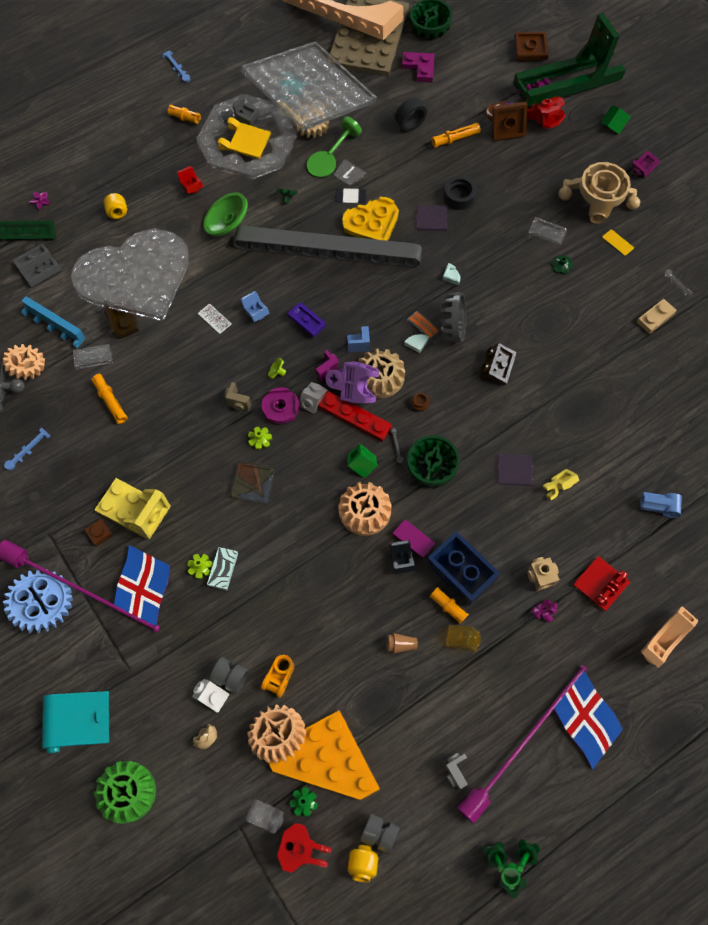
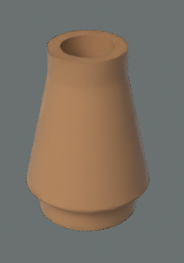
[386,633,418,654]

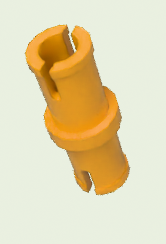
[167,105,201,124]
[429,587,469,624]

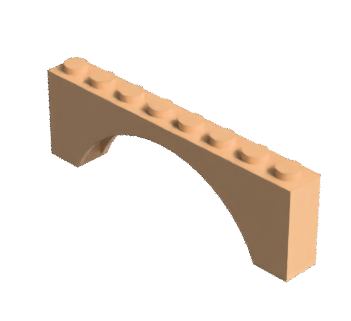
[281,0,403,40]

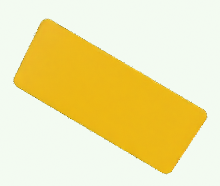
[603,230,634,256]

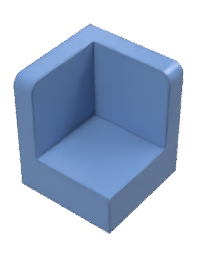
[347,326,370,353]

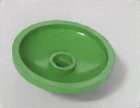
[204,192,248,236]

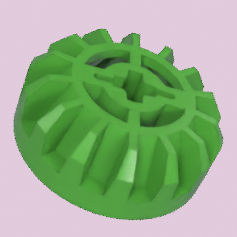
[94,761,156,824]

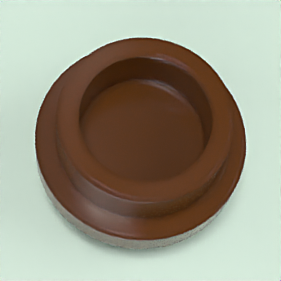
[411,393,430,411]

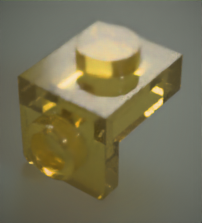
[446,625,481,652]

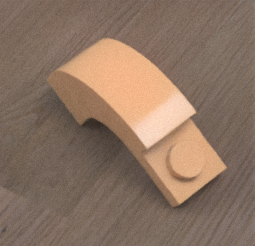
[641,606,698,668]

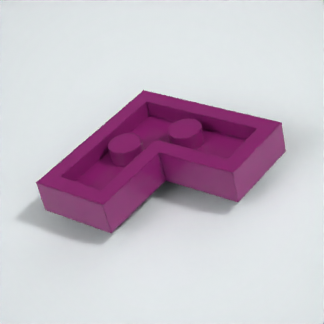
[402,52,435,82]

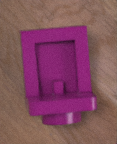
[632,150,660,178]
[316,350,339,382]

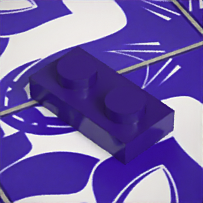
[288,302,326,338]

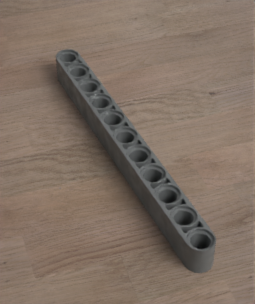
[233,226,422,267]

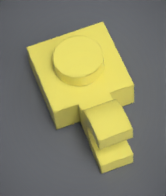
[543,469,579,500]

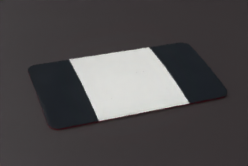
[335,189,366,203]

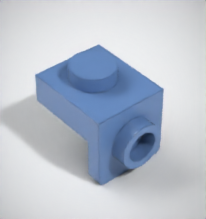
[241,291,270,322]

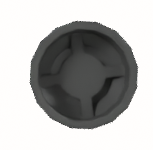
[210,657,249,694]
[360,813,400,855]

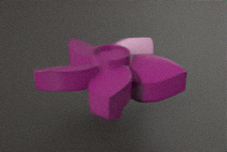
[29,192,50,210]

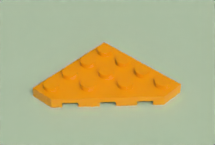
[269,710,380,800]

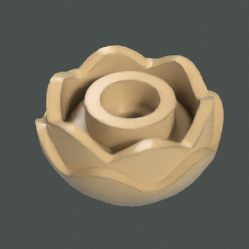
[193,724,217,749]

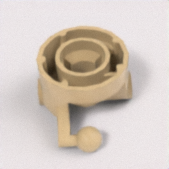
[559,162,640,224]

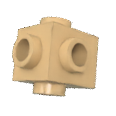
[527,557,559,591]

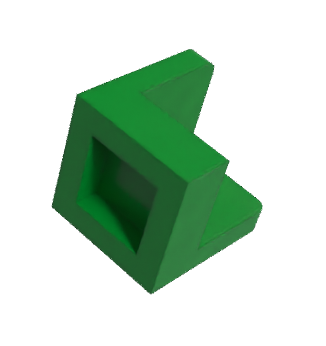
[601,105,631,134]
[347,444,378,478]

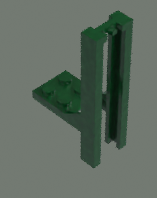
[513,13,626,106]

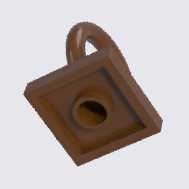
[485,101,528,141]

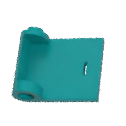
[42,691,109,753]

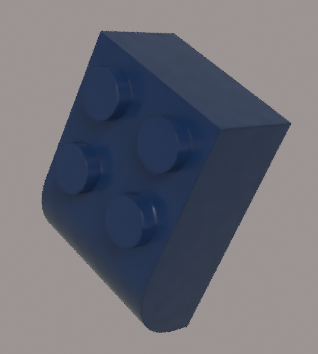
[427,531,500,607]

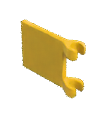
[218,117,271,159]

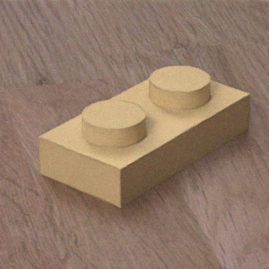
[637,299,677,334]

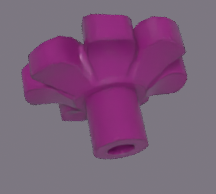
[532,599,558,622]

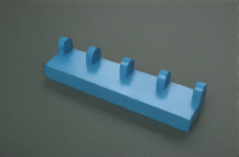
[21,296,86,348]

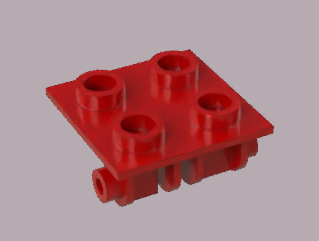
[573,556,630,612]

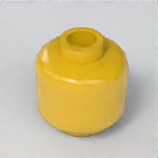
[103,193,127,219]
[348,845,378,883]

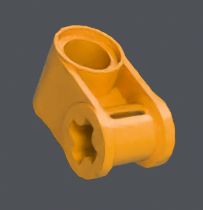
[261,655,294,698]

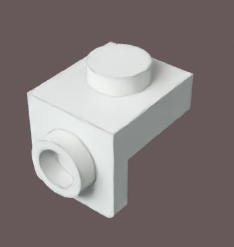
[192,679,229,713]

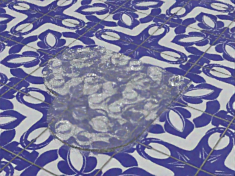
[71,228,189,321]

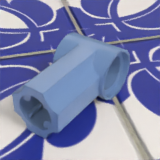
[640,492,682,518]

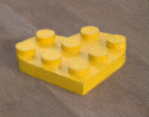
[342,197,399,241]

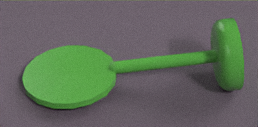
[307,116,362,178]

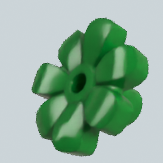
[290,787,318,817]

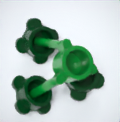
[483,839,540,898]

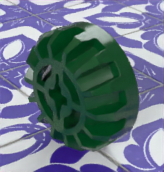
[410,0,452,39]
[407,435,460,488]

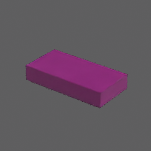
[392,519,436,559]

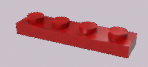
[319,391,392,442]

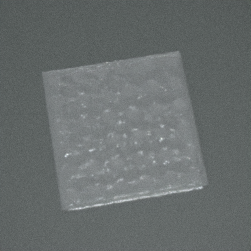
[241,41,377,131]

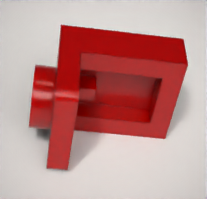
[177,166,203,194]

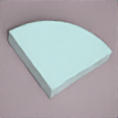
[442,263,460,285]
[404,334,429,353]

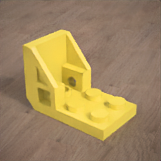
[95,478,171,539]

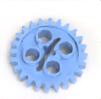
[3,569,73,634]

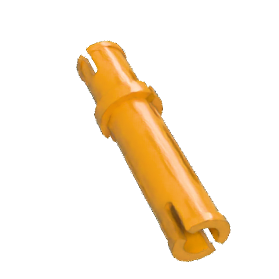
[431,123,480,148]
[91,374,128,424]

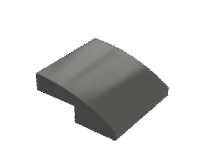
[12,243,62,287]

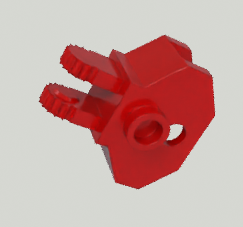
[527,97,565,129]
[277,823,332,873]

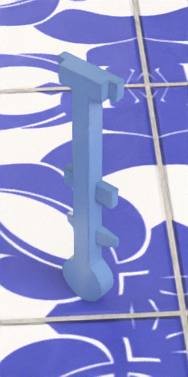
[162,50,190,83]
[4,428,50,471]

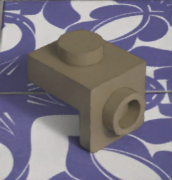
[225,382,251,411]

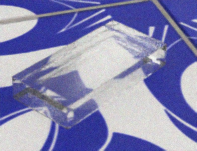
[528,217,568,245]

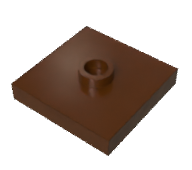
[514,32,549,61]

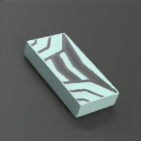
[207,547,238,591]

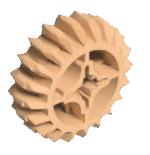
[247,705,306,764]

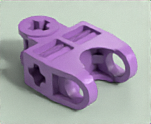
[326,361,379,403]

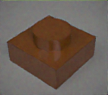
[85,519,113,547]

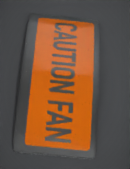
[407,311,440,340]

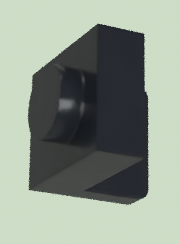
[390,540,415,574]

